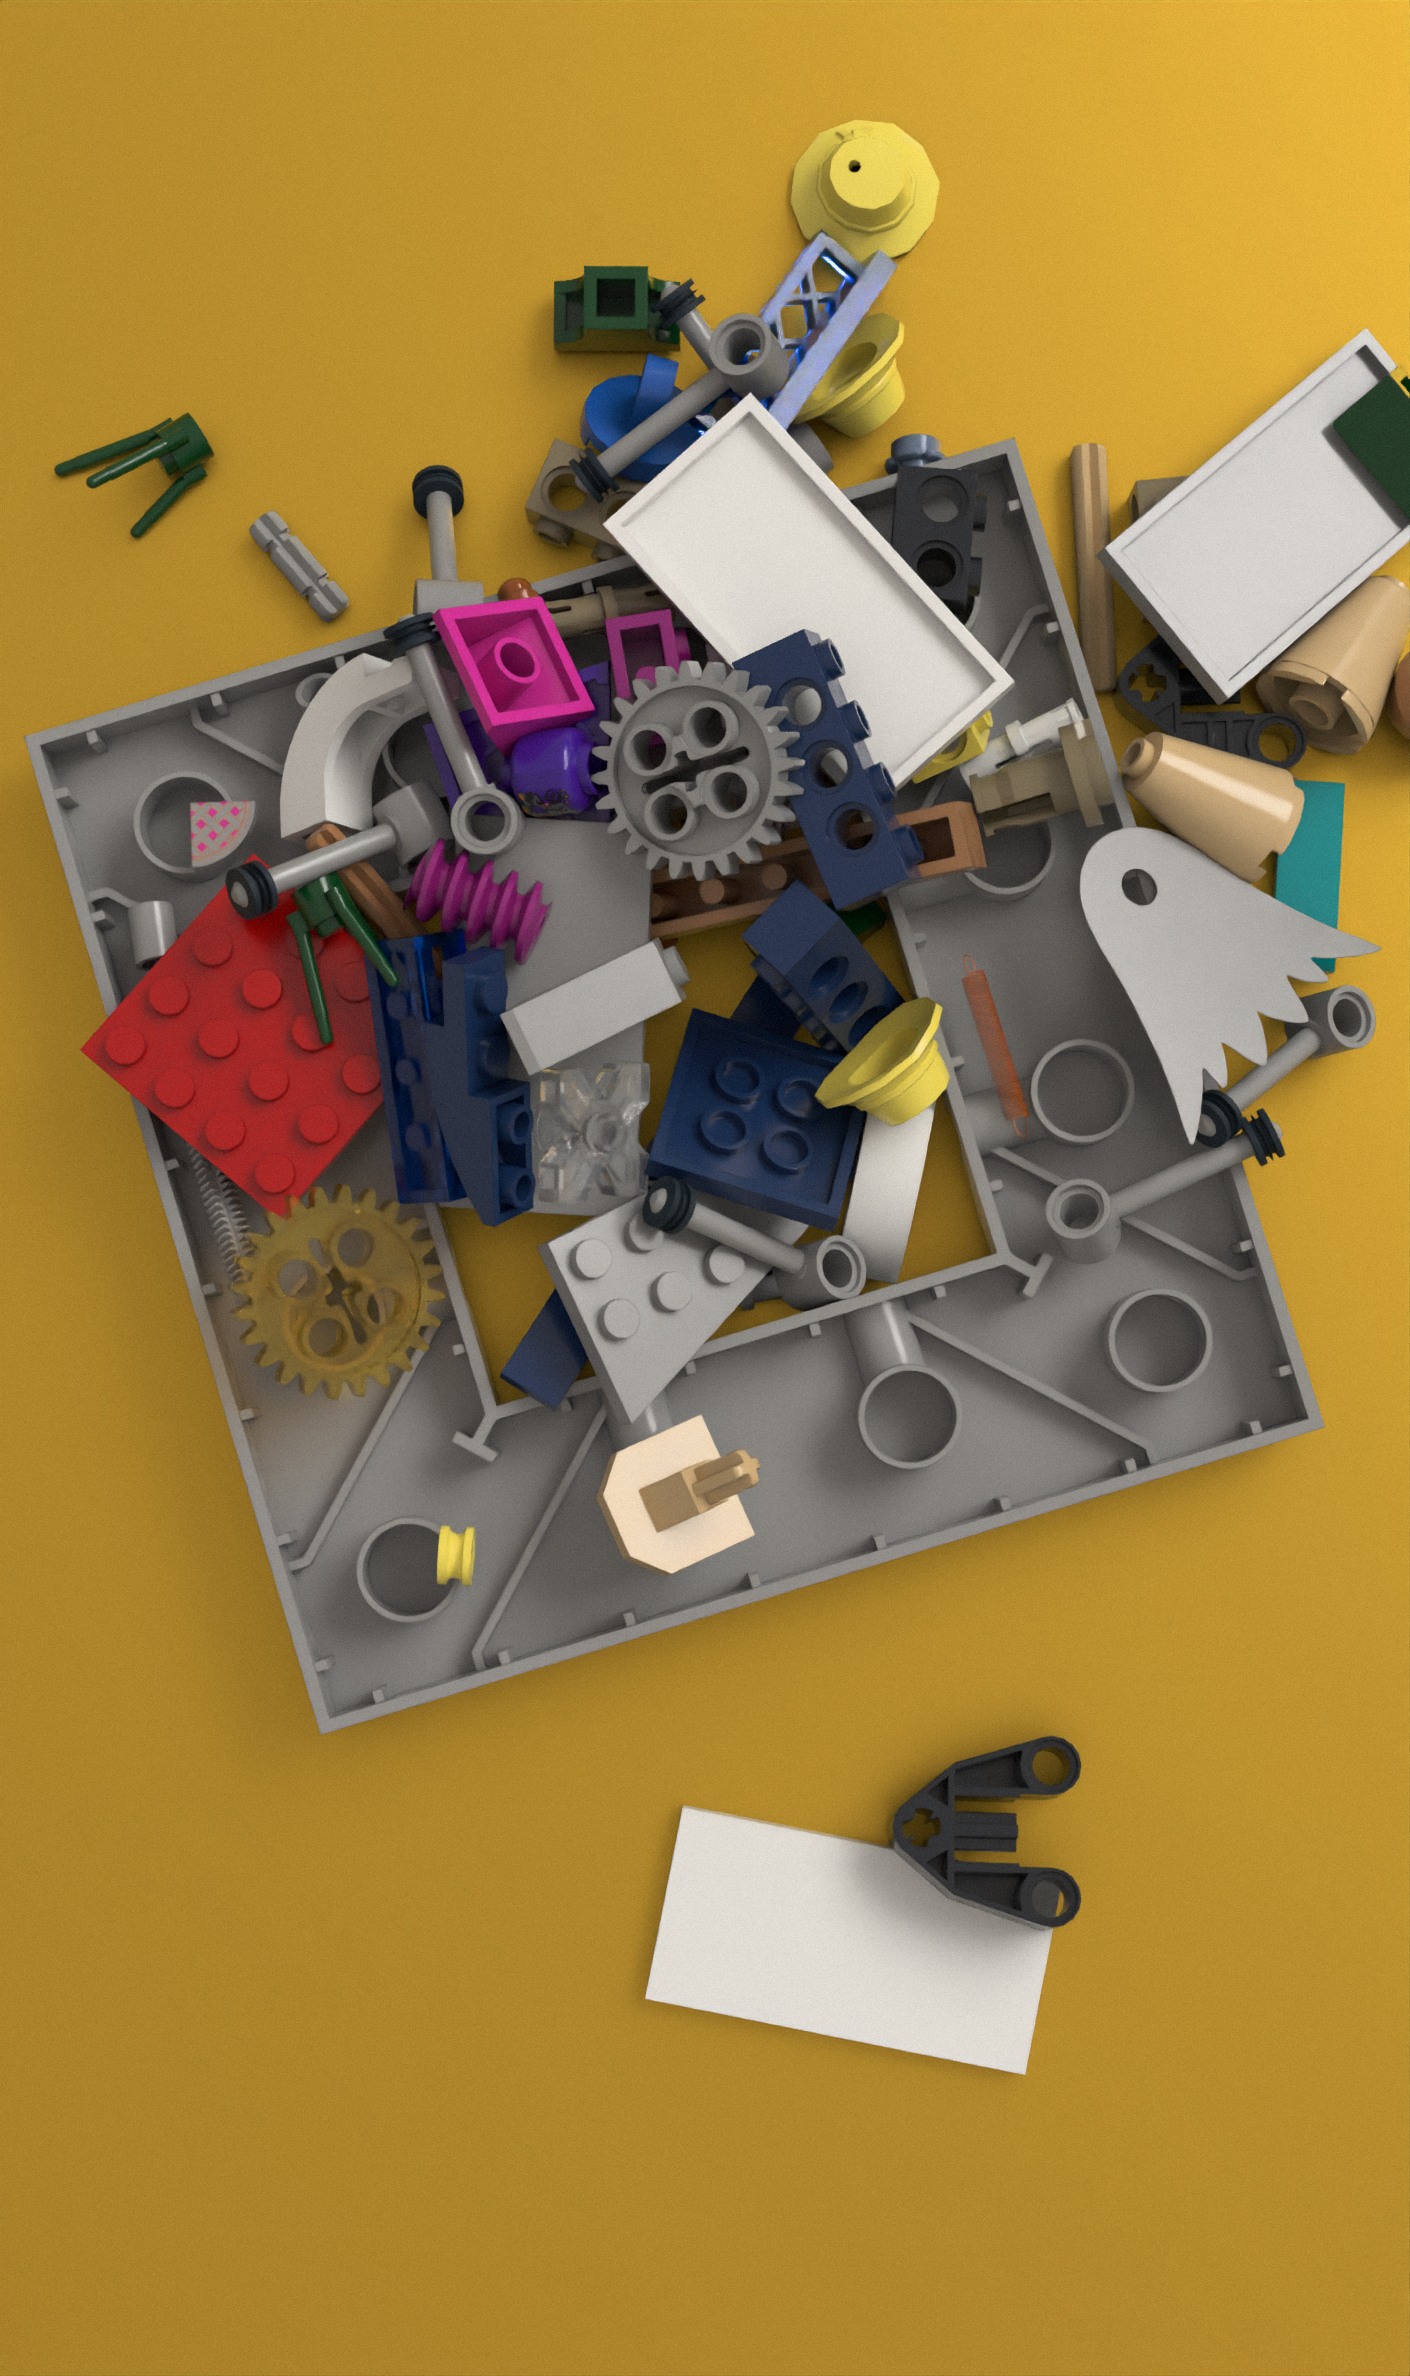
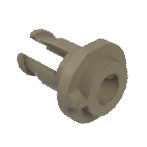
[969,718,1115,839]

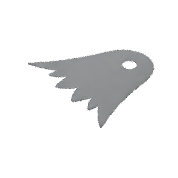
[1079,827,1381,1145]

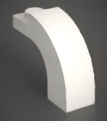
[280,653,460,846]
[841,1100,936,1284]

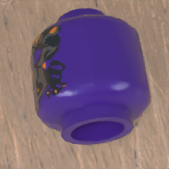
[501,727,605,817]

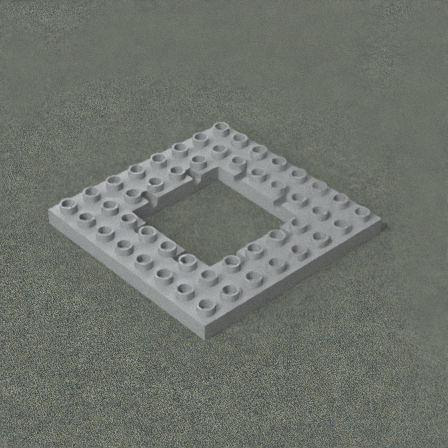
[24,437,1325,1735]

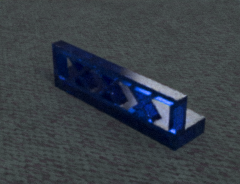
[687,229,898,435]
[363,928,468,1204]

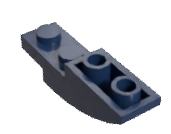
[423,946,536,1227]

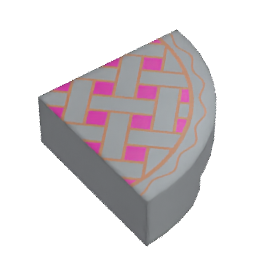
[190,800,258,871]

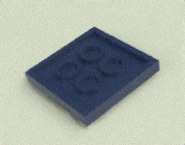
[644,1008,865,1233]

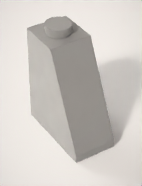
[500,937,691,1076]

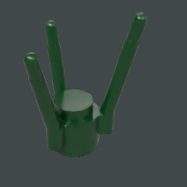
[54,412,214,538]
[285,871,400,1045]

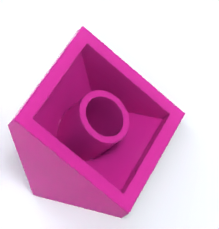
[432,596,595,757]

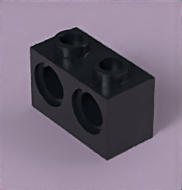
[890,465,988,615]

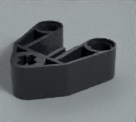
[1112,634,1307,772]
[887,1736,1081,1931]

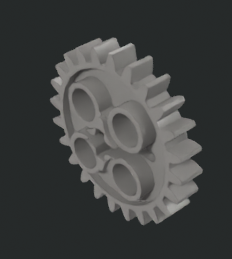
[591,661,805,881]

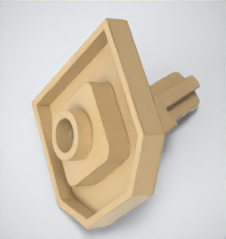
[596,1415,761,1576]

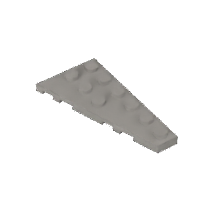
[537,1111,866,1426]

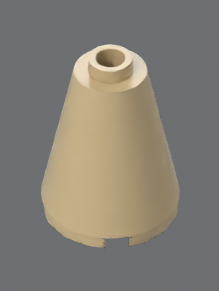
[1256,575,1410,755]
[1120,732,1305,884]

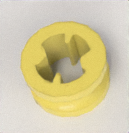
[437,1525,475,1586]

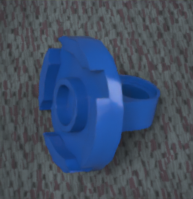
[580,353,707,482]

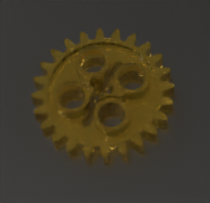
[228,1184,445,1400]

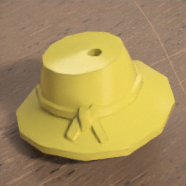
[790,120,940,265]
[781,312,905,439]
[814,996,950,1126]

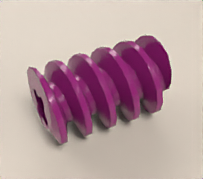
[403,837,553,966]

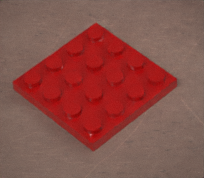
[80,853,443,1222]

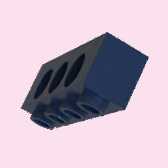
[732,629,924,911]
[741,879,906,1056]

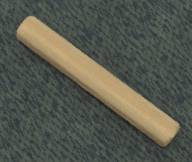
[1071,443,1117,694]

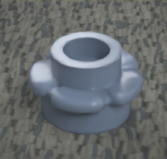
[885,434,946,475]

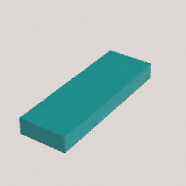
[1272,780,1345,974]

